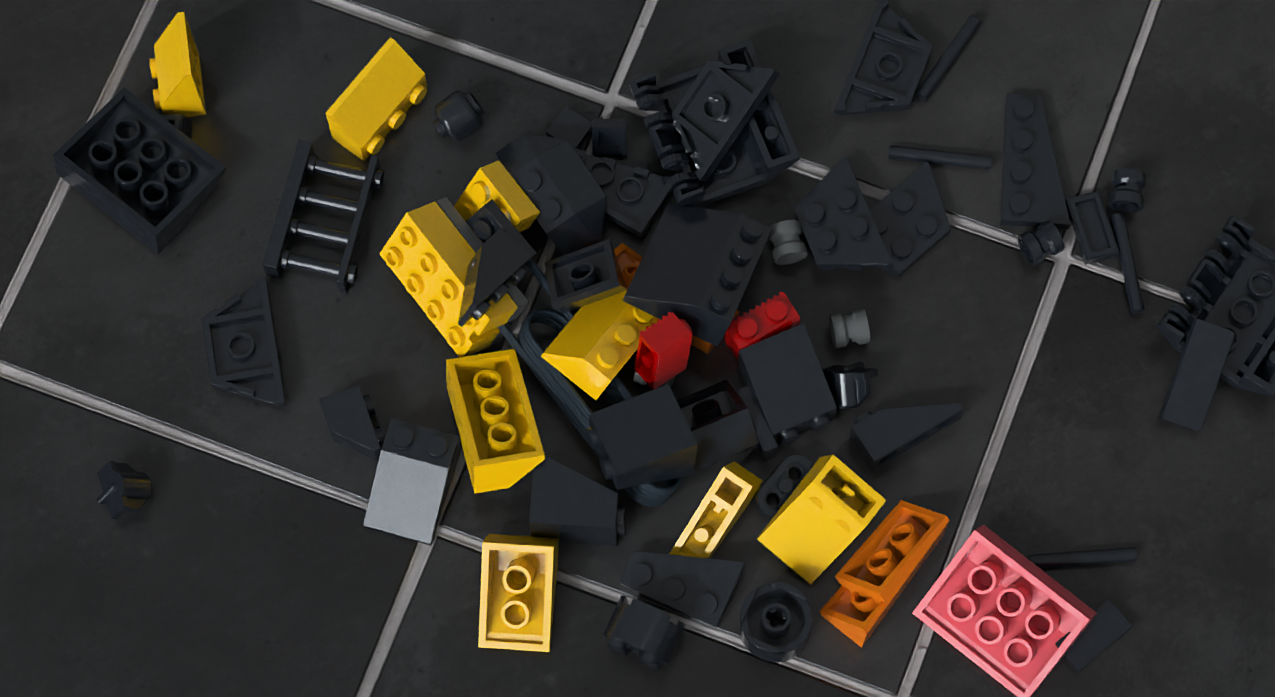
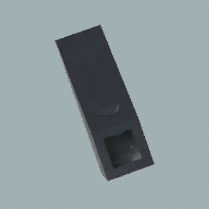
[458,228,533,327]

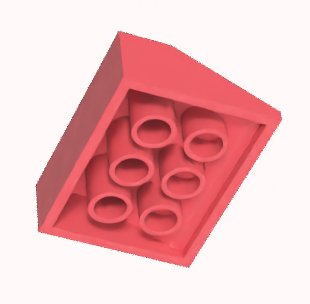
[913,525,1097,697]

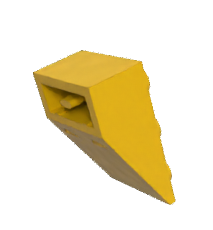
[757,455,886,584]

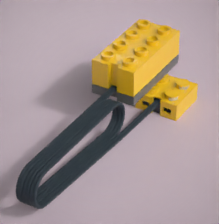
[379,160,683,507]

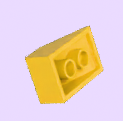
[150,12,206,117]
[478,533,559,652]

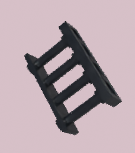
[263,140,385,294]

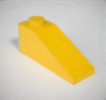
[669,461,763,558]

